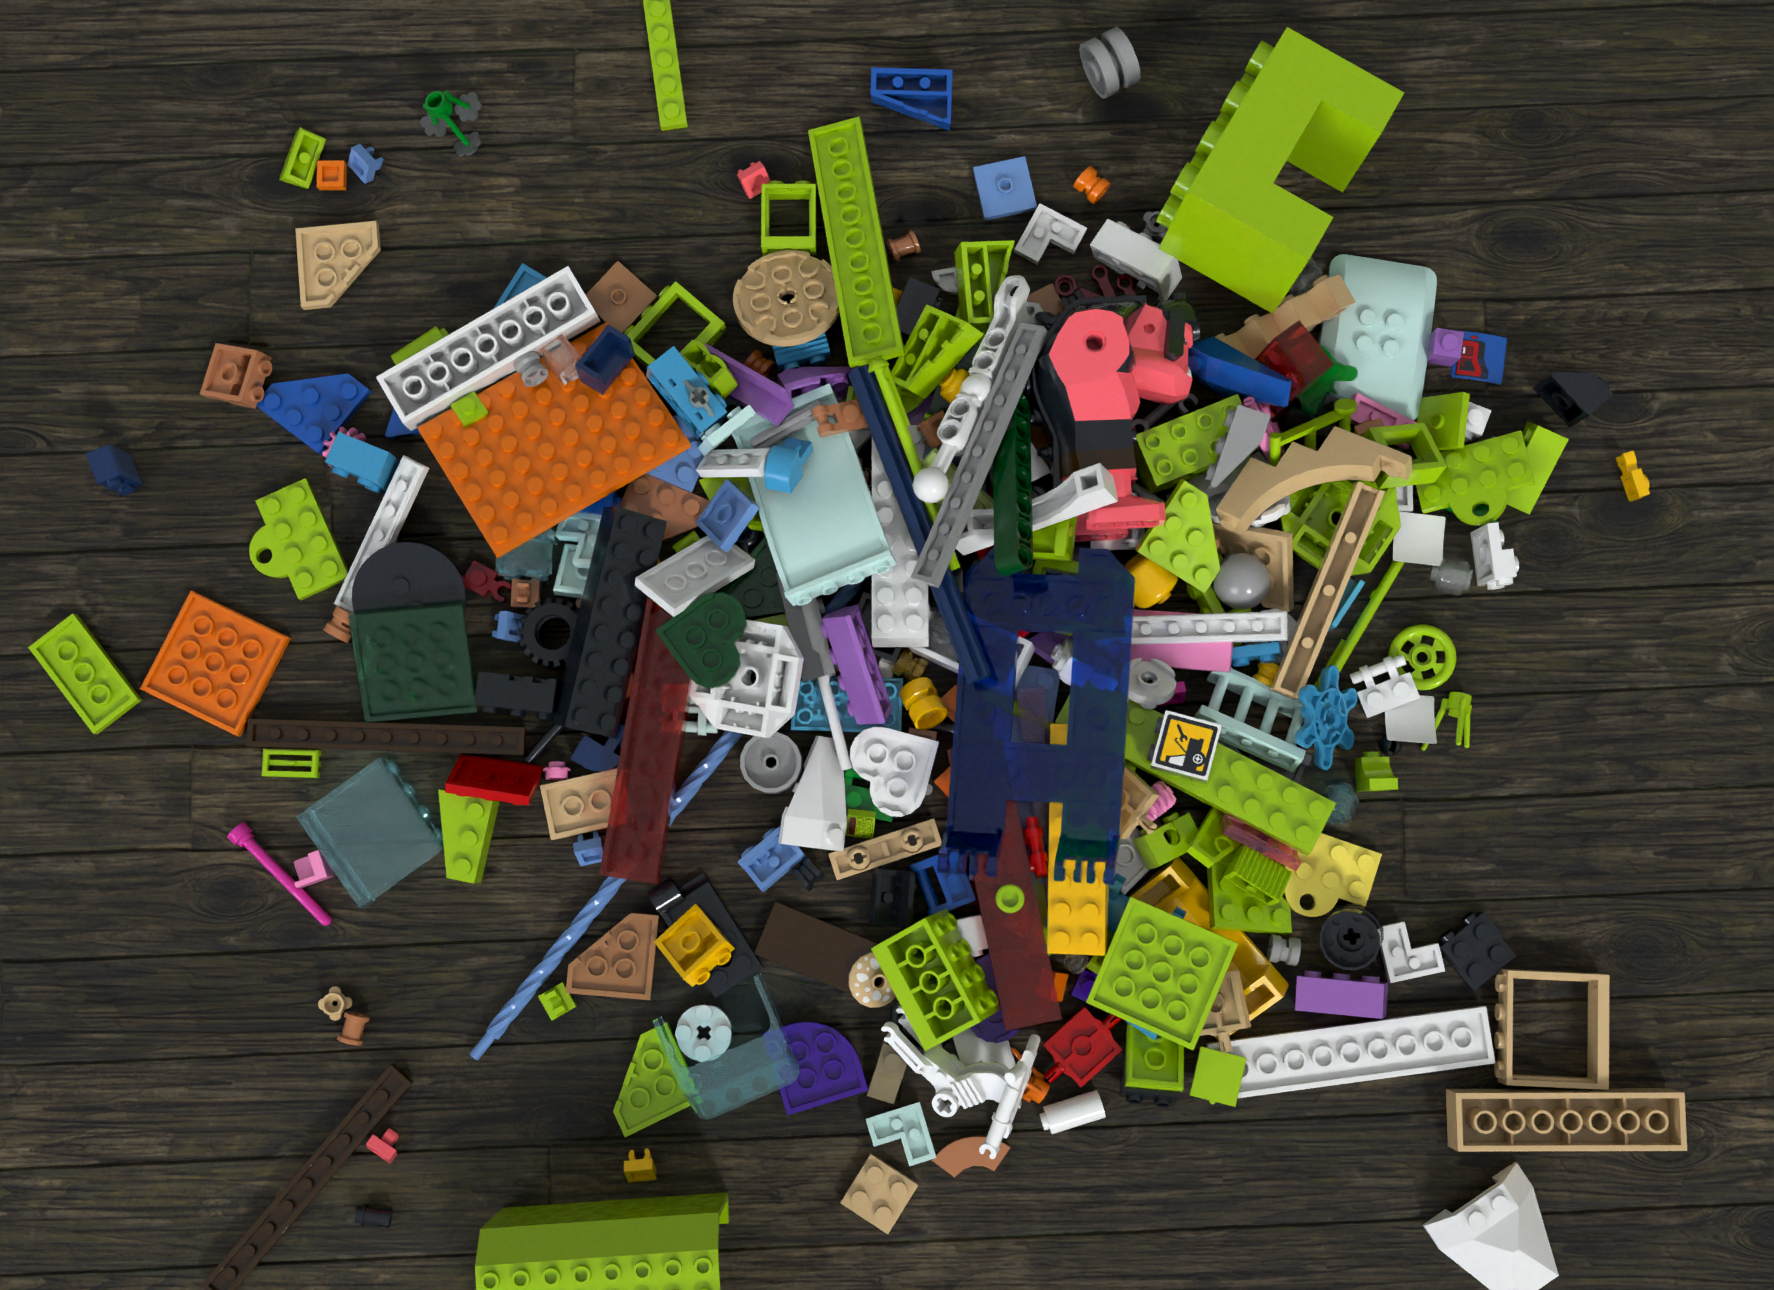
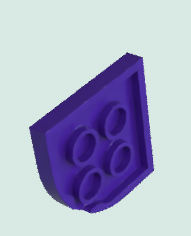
[763,1021,869,1115]

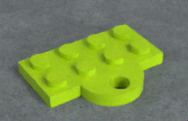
[1412,430,1535,526]
[249,478,349,600]

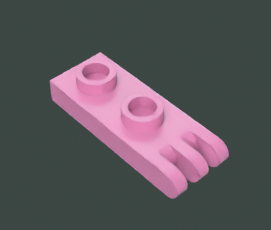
[1351,393,1417,449]

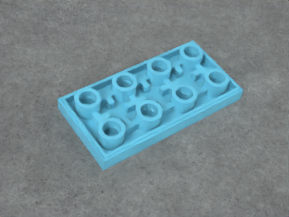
[791,676,903,733]

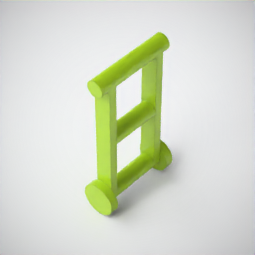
[1269,398,1357,467]

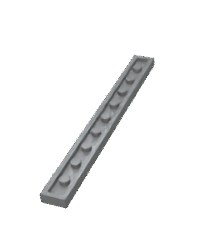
[911,322,1048,588]

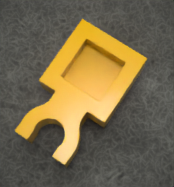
[1616,451,1650,502]

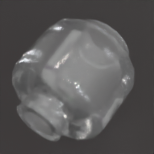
[1430,557,1474,596]

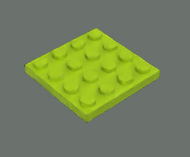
[1086,896,1238,1050]

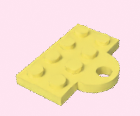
[1263,833,1382,917]

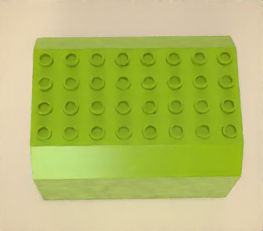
[475,1192,730,1290]

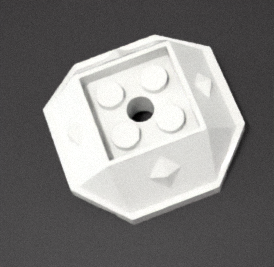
[689,620,804,738]

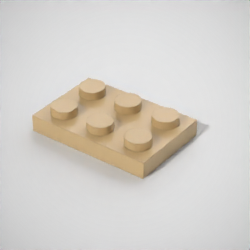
[540,767,634,840]

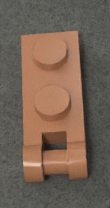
[811,393,891,437]

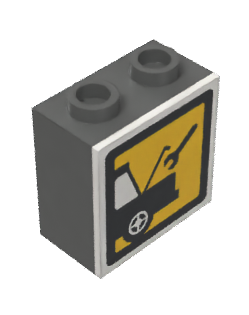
[1147,710,1222,784]

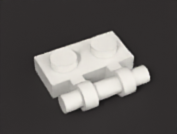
[1349,654,1420,718]

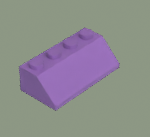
[821,604,892,724]

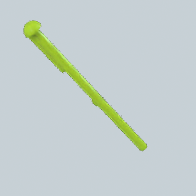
[868,358,960,571]
[1314,560,1405,690]

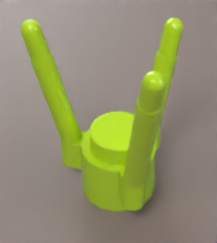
[1421,692,1472,751]

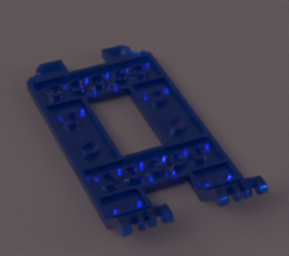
[937,547,1136,885]

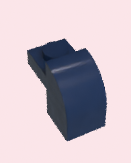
[570,723,632,772]

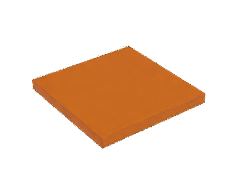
[140,590,291,737]

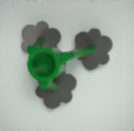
[420,90,482,157]

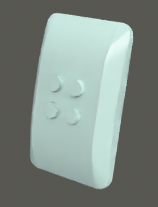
[1318,254,1437,421]

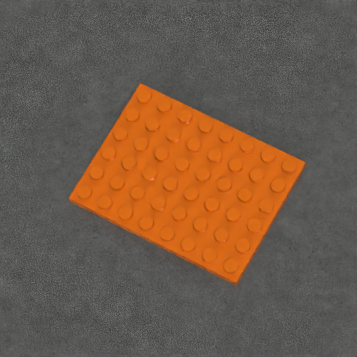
[417,322,691,558]

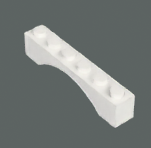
[956,463,1118,555]

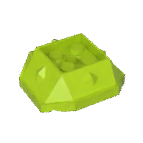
[1278,480,1401,576]

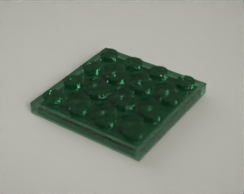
[349,603,478,722]

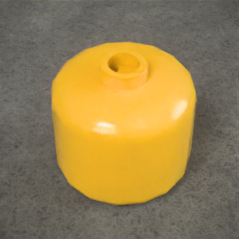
[1120,553,1178,609]

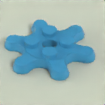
[1295,665,1358,770]

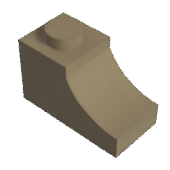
[867,1040,907,1104]

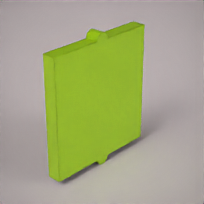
[1189,1046,1247,1107]

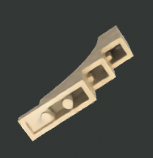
[1216,426,1413,534]

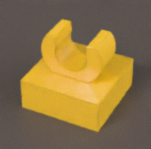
[624,1148,657,1183]

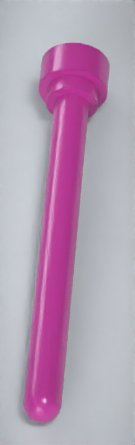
[227,822,331,926]

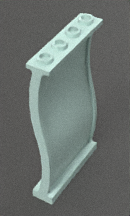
[732,383,897,606]

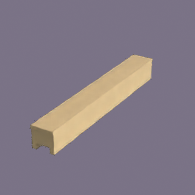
[1270,481,1385,699]

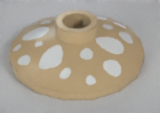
[848,952,896,1008]

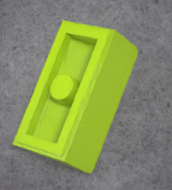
[279,127,326,189]

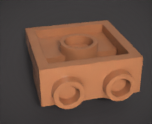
[200,343,272,409]

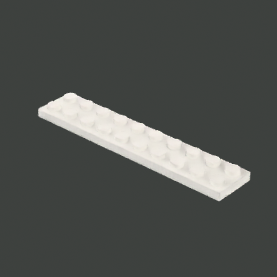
[1206,1006,1495,1098]

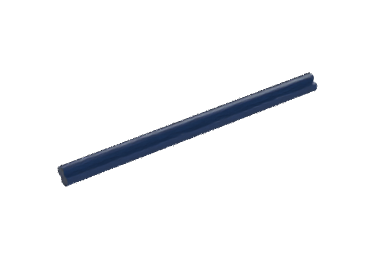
[848,364,992,684]

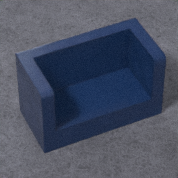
[575,325,635,395]

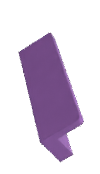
[705,344,795,426]

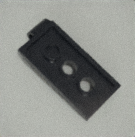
[647,873,763,998]

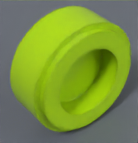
[995,884,1024,913]

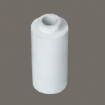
[1039,1090,1106,1134]

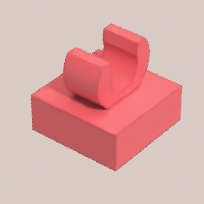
[737,161,770,199]
[366,1128,399,1164]

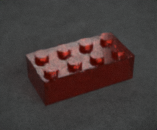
[1255,320,1335,420]

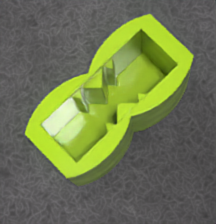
[680,340,738,399]

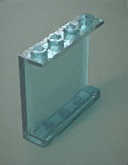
[296,757,444,908]

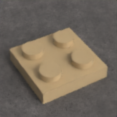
[840,1153,918,1234]

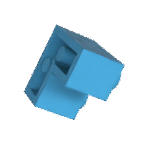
[325,432,400,494]

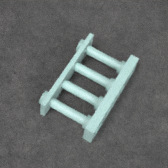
[1193,667,1306,773]

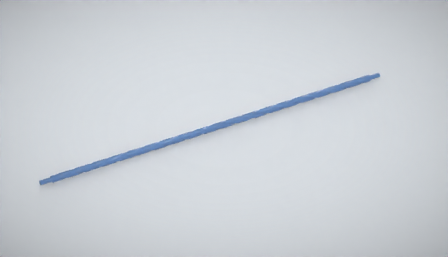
[469,575,871,1060]

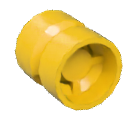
[899,677,948,730]

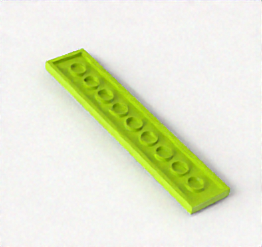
[808,117,905,368]

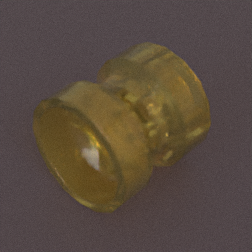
[892,649,929,682]

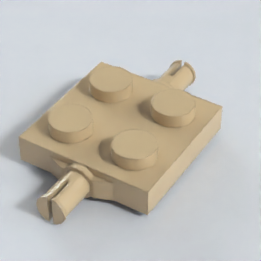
[1110,759,1159,840]
[1200,970,1251,1053]

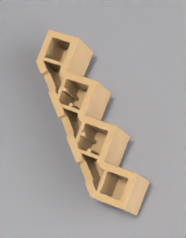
[1215,274,1356,359]

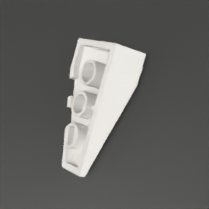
[778,736,847,852]

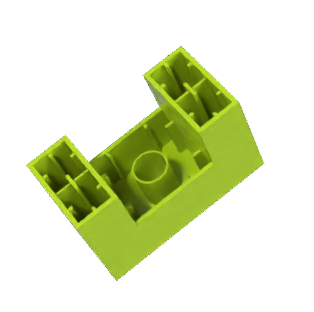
[1156,27,1404,314]

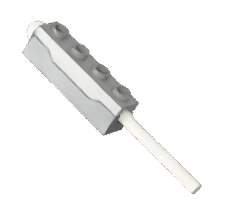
[776,573,852,771]

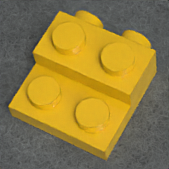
[654,904,735,987]

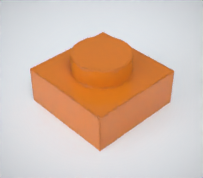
[316,160,347,190]

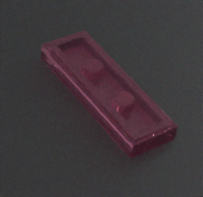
[1219,814,1301,871]

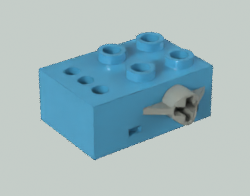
[646,346,727,440]

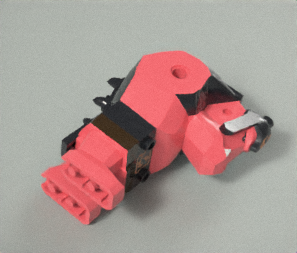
[1023,292,1200,542]

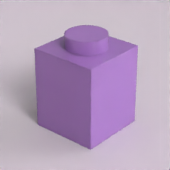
[1427,328,1464,367]

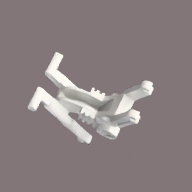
[881,1005,1040,1159]

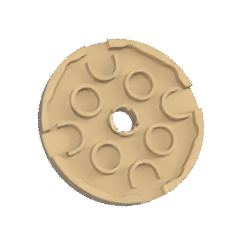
[733,250,840,347]

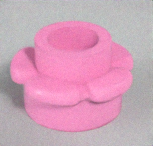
[543,761,571,781]

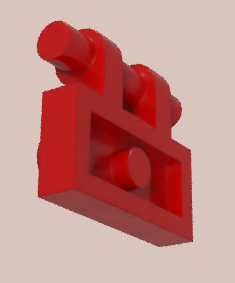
[1022,816,1048,880]

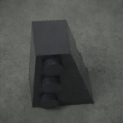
[474,672,562,720]

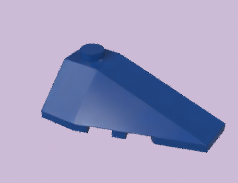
[1188,336,1292,407]

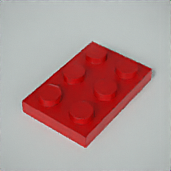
[445,754,543,806]

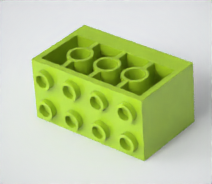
[1133,394,1260,495]
[871,908,1001,1051]

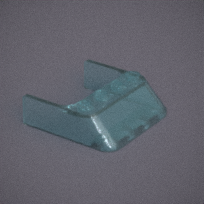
[653,973,800,1120]

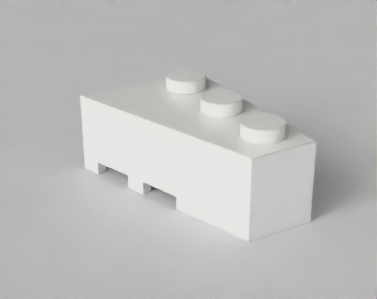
[1090,219,1182,301]

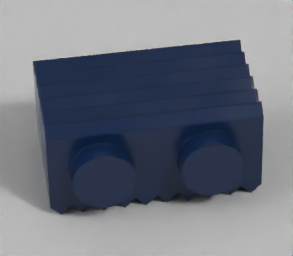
[85,444,142,496]

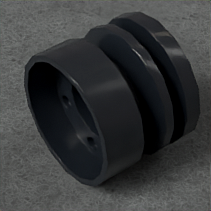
[1320,904,1384,970]

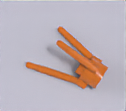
[994,1047,1050,1104]

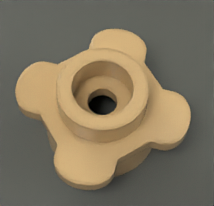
[318,986,353,1021]

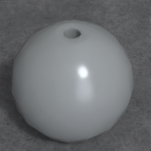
[1213,552,1270,610]

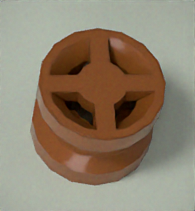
[744,349,775,378]

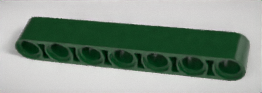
[993,393,1033,577]

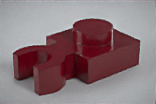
[464,560,512,603]

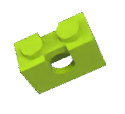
[1133,812,1198,870]

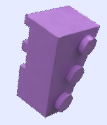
[1295,970,1388,1019]

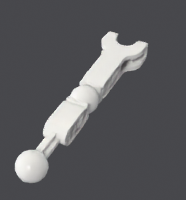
[912,275,1044,503]

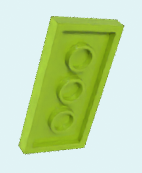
[28,613,142,734]

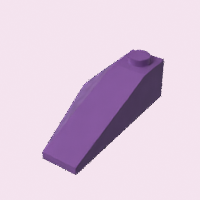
[777,367,891,400]

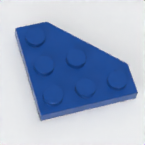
[257,374,372,455]

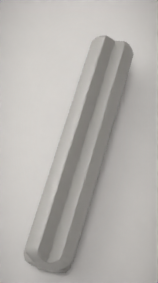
[750,401,822,449]

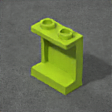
[1033,516,1077,562]

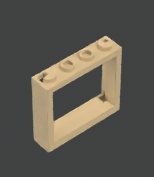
[1494,969,1610,1090]

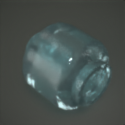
[1322,782,1359,826]

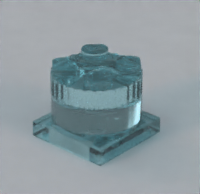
[495,528,558,581]

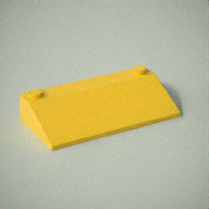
[1128,857,1289,1041]

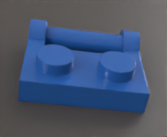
[909,848,976,916]

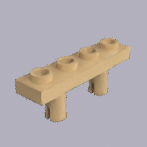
[828,818,943,880]

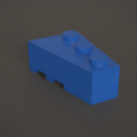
[871,67,952,131]

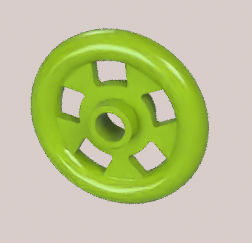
[1388,624,1457,690]

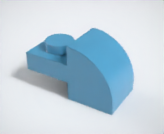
[765,437,813,493]

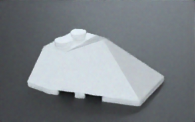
[1423,1162,1559,1290]

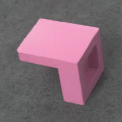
[294,850,335,888]

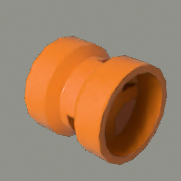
[1073,166,1111,204]

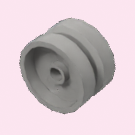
[1079,27,1141,99]
[740,732,803,794]

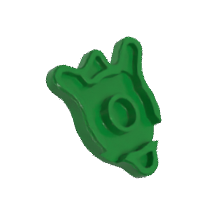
[1281,341,1358,415]

